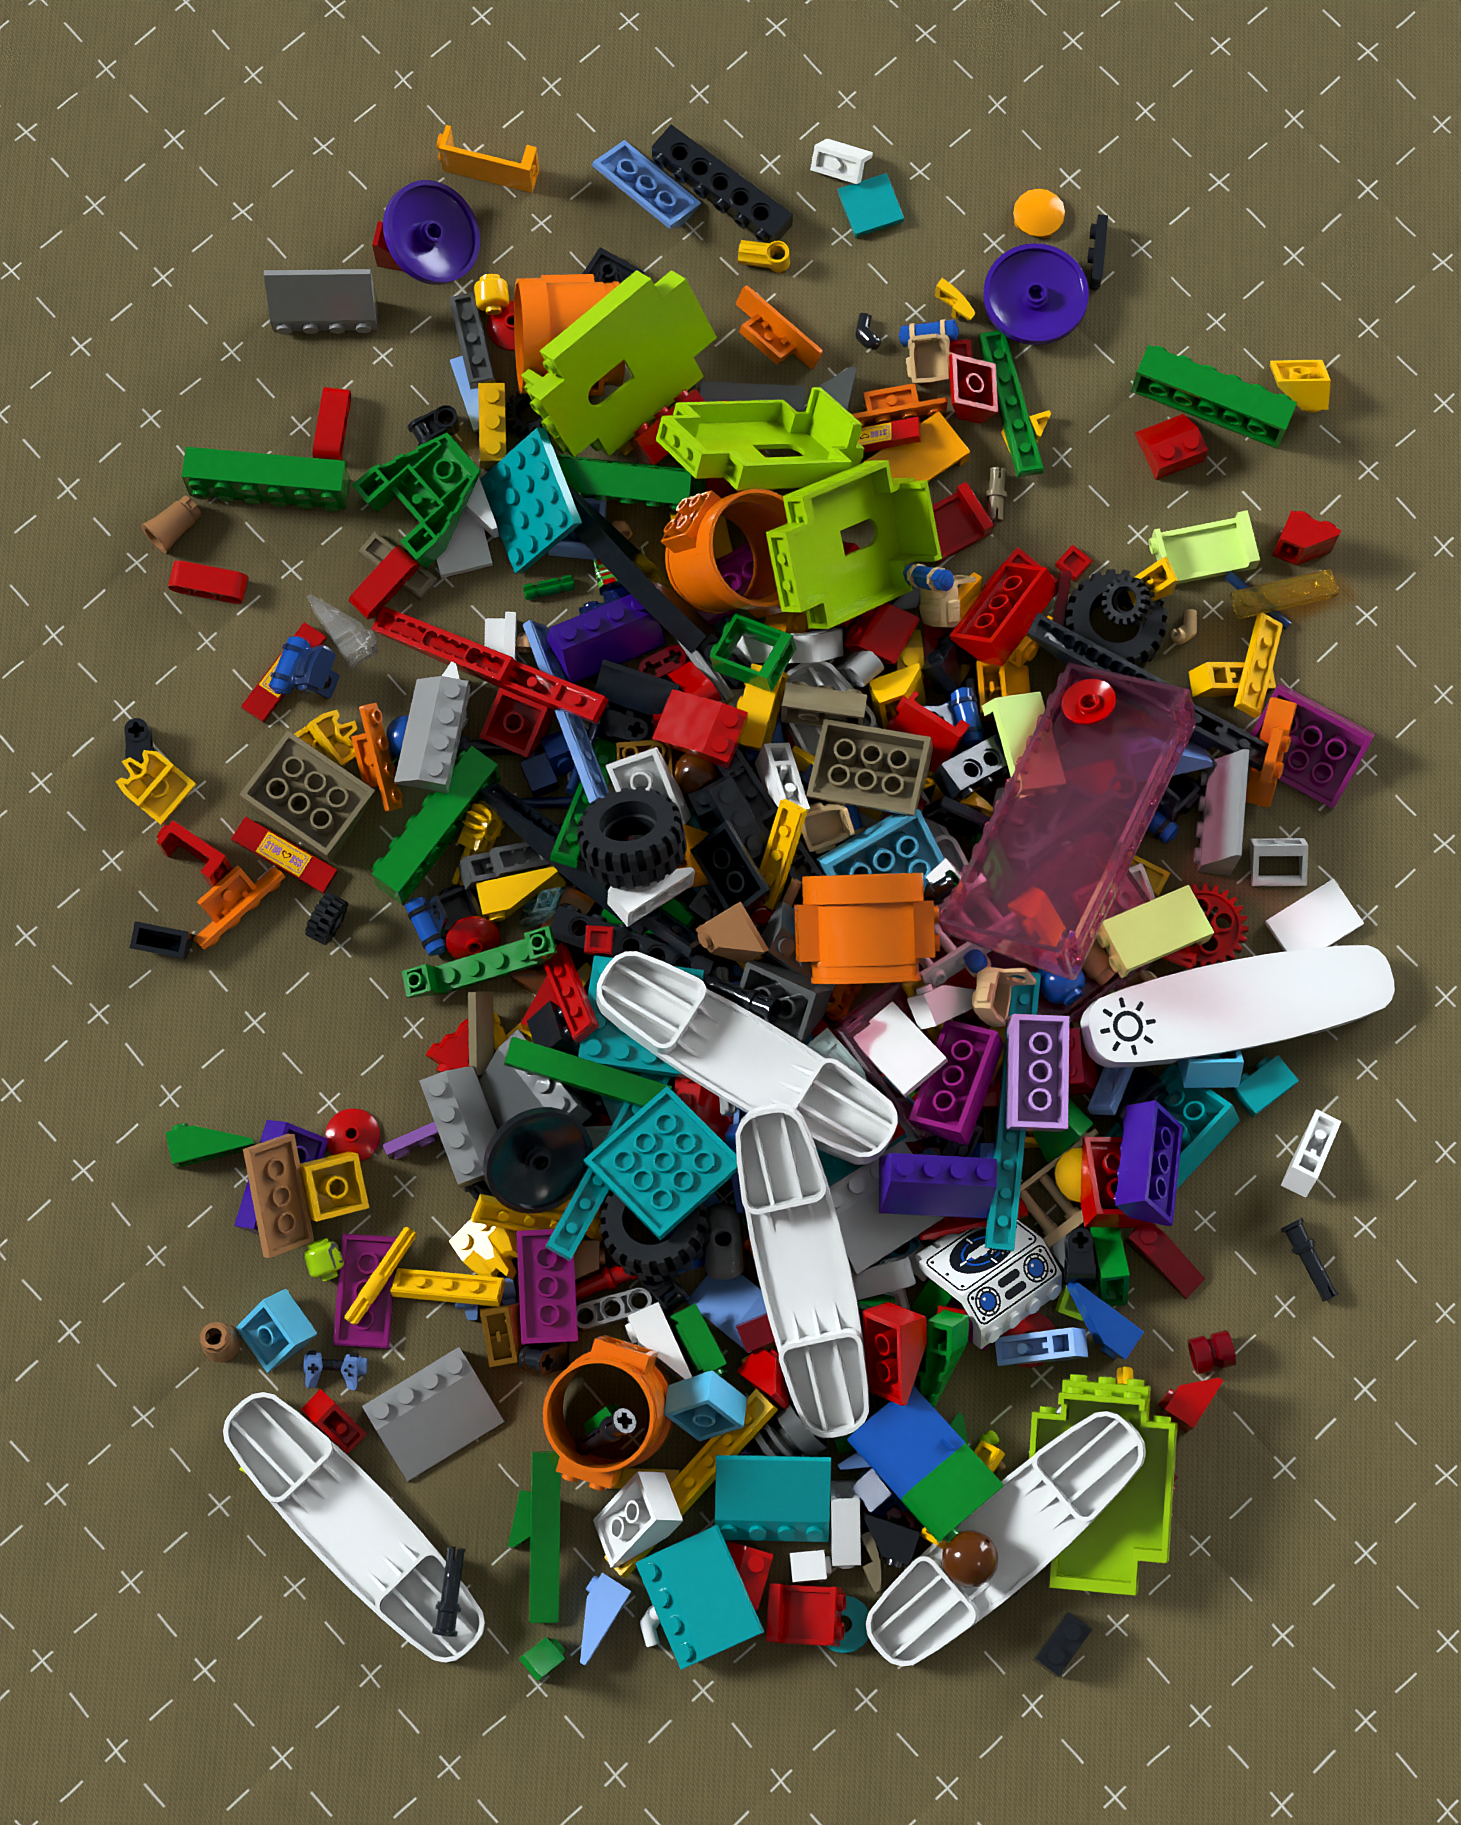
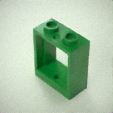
[710,614,797,692]

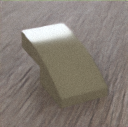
[860,1530,881,1593]

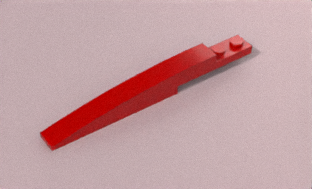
[371,606,609,724]

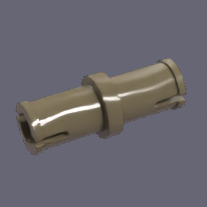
[986,467,1007,523]

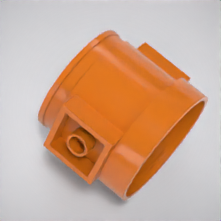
[514,274,625,396]
[661,489,788,618]
[794,873,940,984]
[543,1335,675,1491]

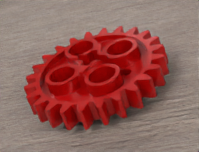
[1183,883,1249,969]

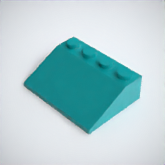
[1104,1063,1240,1189]
[715,1455,831,1542]
[635,1525,764,1670]

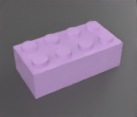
[1006,1014,1069,1132]

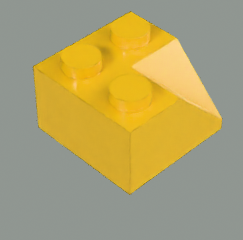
[300,1151,369,1222]

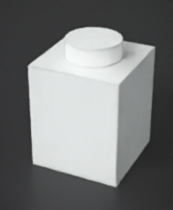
[790,1550,832,1583]

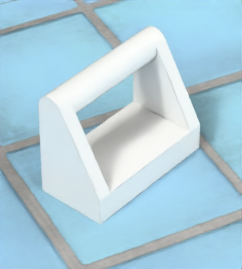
[1250,838,1309,886]

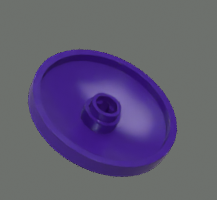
[383,180,480,285]
[983,243,1089,345]

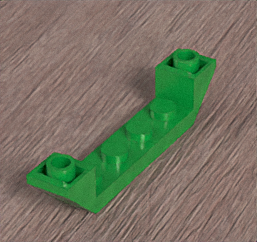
[401,926,557,998]

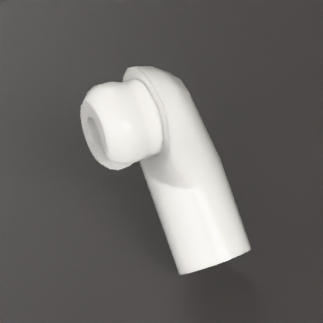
[640,1605,660,1647]

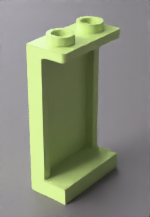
[1149,510,1260,584]
[982,691,1066,801]
[1096,885,1214,978]

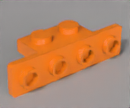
[736,285,823,369]
[852,383,948,427]
[1245,697,1297,808]
[351,703,403,812]
[193,865,285,950]

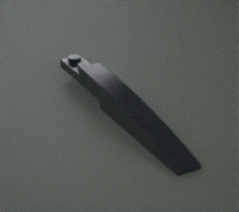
[566,482,752,687]
[1026,613,1269,772]
[715,747,823,897]
[478,782,703,957]

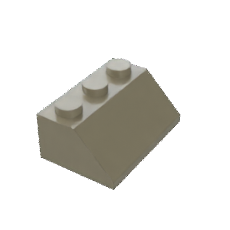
[781,681,867,728]

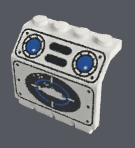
[915,1220,1062,1349]

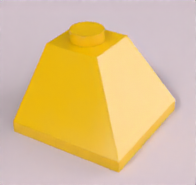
[1270,360,1331,413]

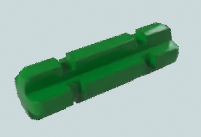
[523,575,575,600]

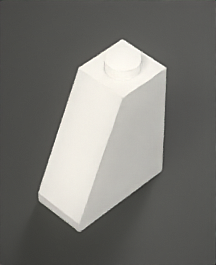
[830,1480,861,1569]

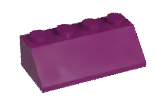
[908,1020,1004,1145]

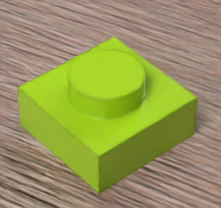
[1055,1285,1083,1321]

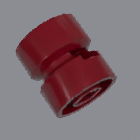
[1188,1330,1236,1375]

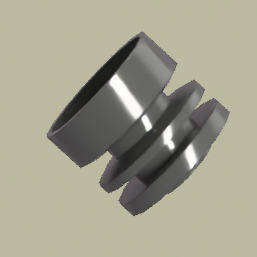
[754,1401,828,1457]

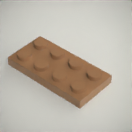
[243,1134,314,1258]

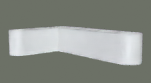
[721,628,844,663]

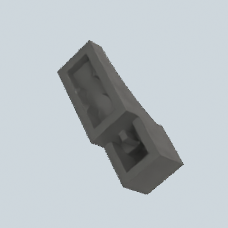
[458,842,550,890]

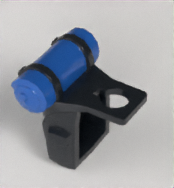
[1123,773,1201,844]
[405,884,483,956]

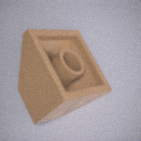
[696,902,769,964]

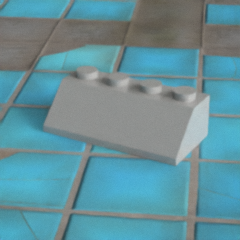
[394,676,471,793]
[419,1066,497,1189]

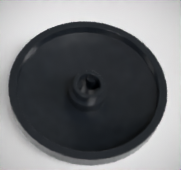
[483,1107,593,1214]

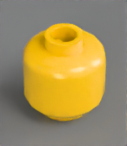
[474,274,509,315]

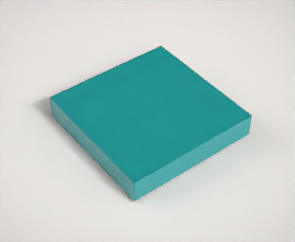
[838,173,904,238]

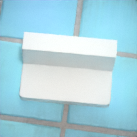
[810,139,873,184]
[484,612,517,661]

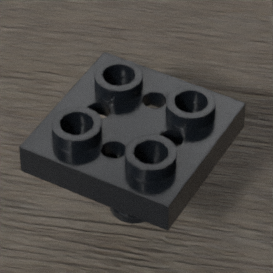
[582,247,645,284]

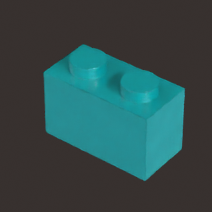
[1231,1055,1299,1118]

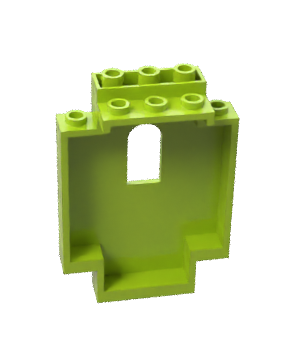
[521,270,717,458]
[656,387,864,491]
[766,460,942,629]
[1029,1374,1177,1596]

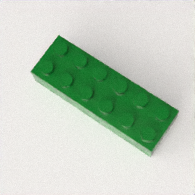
[1131,345,1297,449]
[181,447,350,511]
[556,454,706,509]
[372,746,501,905]

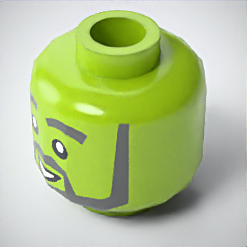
[303,1238,344,1281]

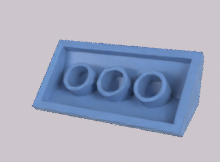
[592,140,702,229]

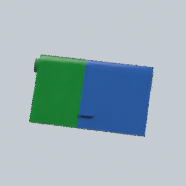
[847,1385,1004,1544]

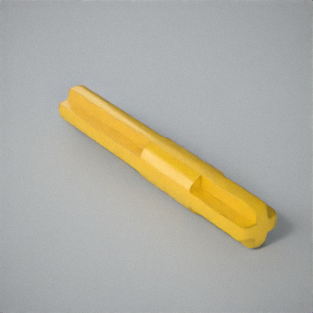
[345,1227,417,1325]

